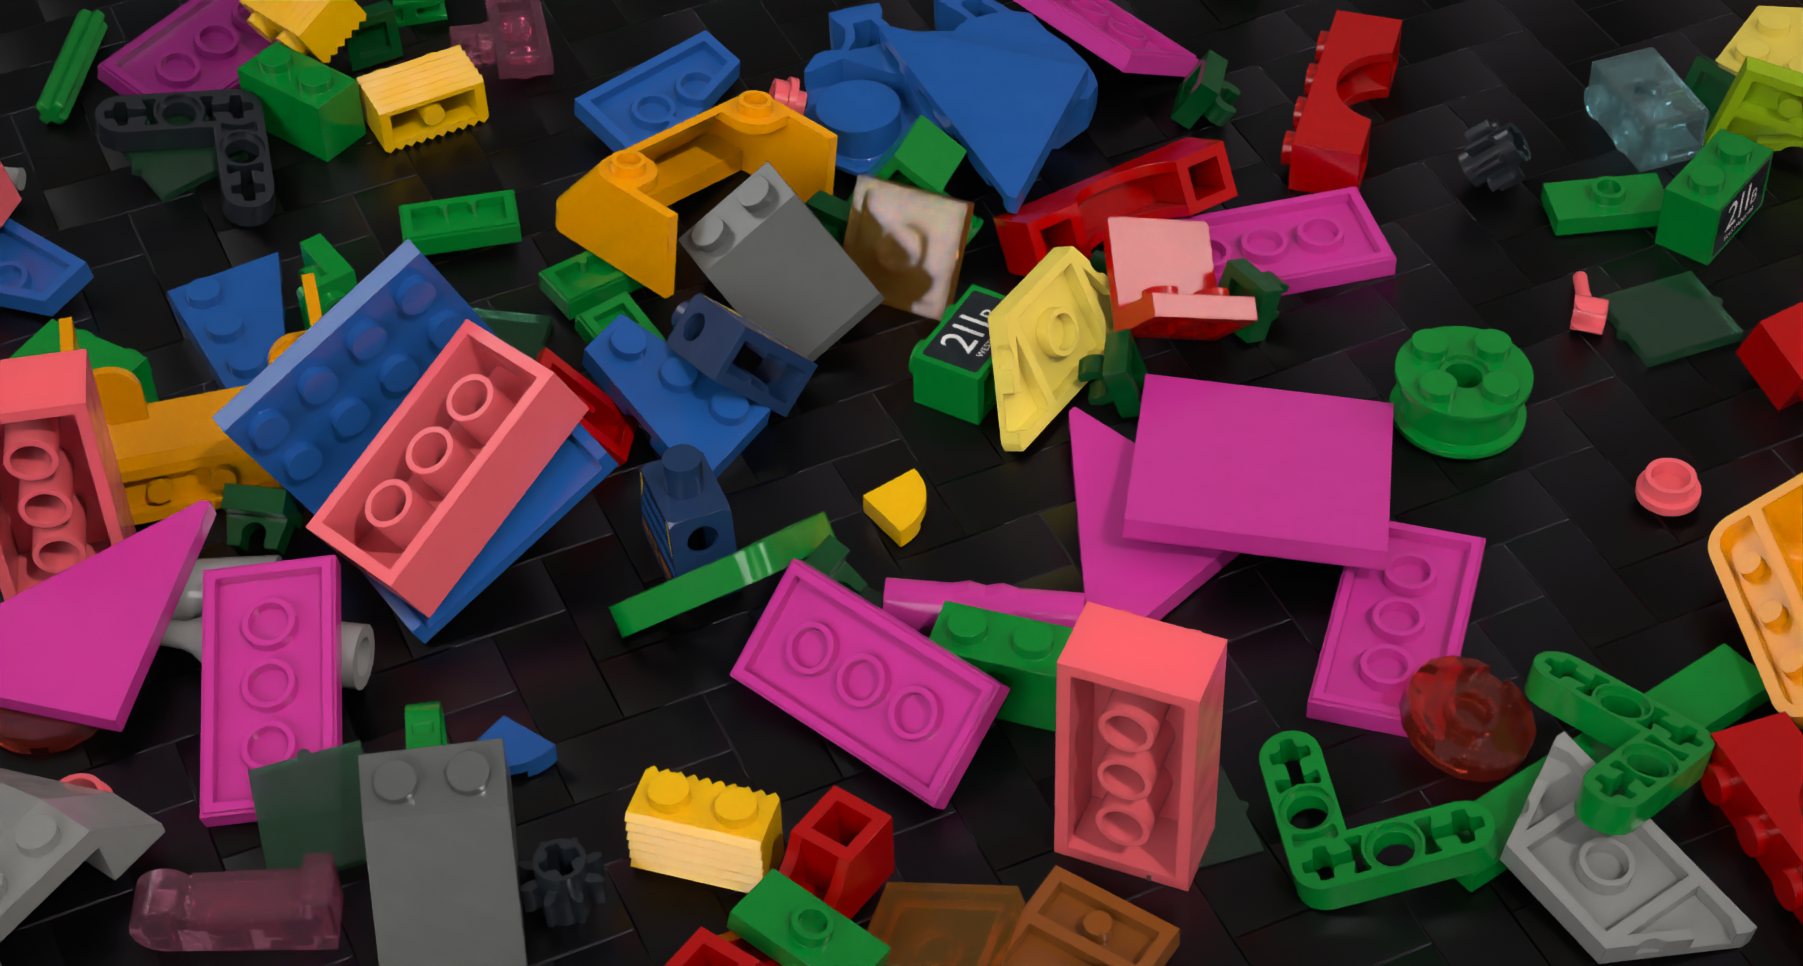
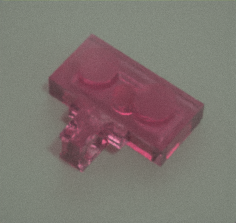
[449,0,554,79]

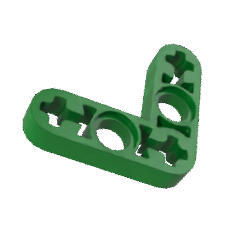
[609,511,837,638]
[1525,651,1715,835]
[1259,730,1499,910]

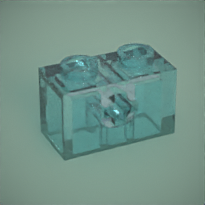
[1584,47,1710,172]

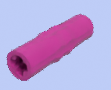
[882,578,1085,637]

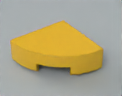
[863,469,927,547]

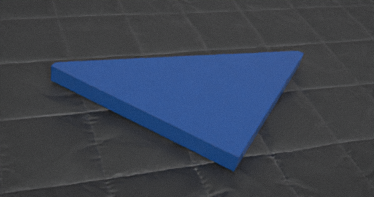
[880,25,1088,214]

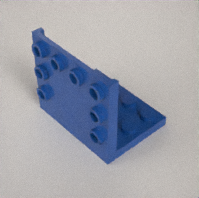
[212,239,618,644]

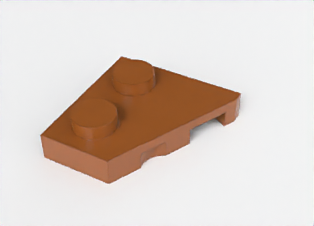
[980,865,1180,966]

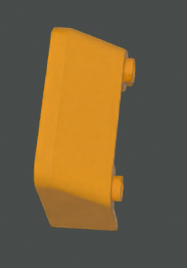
[556,90,838,299]
[59,273,323,525]
[1708,472,1803,729]

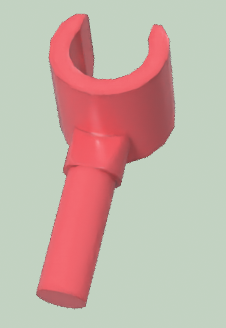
[1570,271,1609,335]

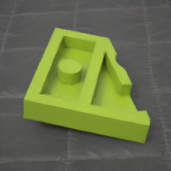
[1702,56,1803,151]

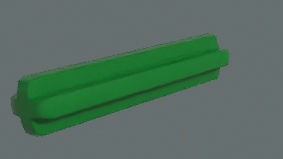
[36,9,108,125]

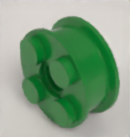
[1389,326,1534,459]

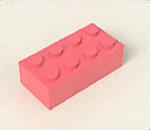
[306,319,589,618]
[0,349,137,601]
[1054,601,1228,892]

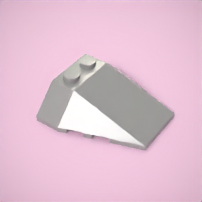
[0,768,165,966]

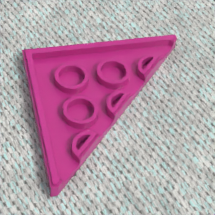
[1069,407,1240,621]
[0,500,217,732]

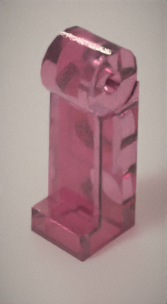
[129,853,344,951]

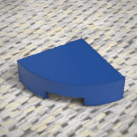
[477,715,558,777]

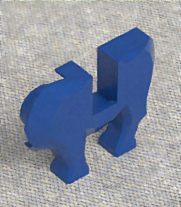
[804,0,1098,177]

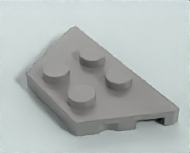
[1500,731,1757,964]

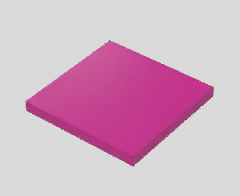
[1122,374,1394,570]

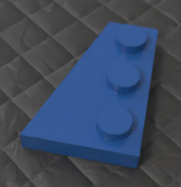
[574,30,741,153]
[0,218,94,316]
[167,252,286,390]
[582,314,771,479]

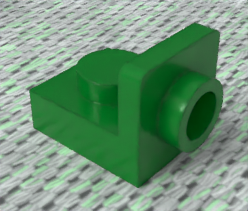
[296,233,357,330]

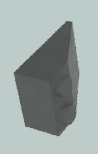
[678,161,885,361]
[358,738,528,966]

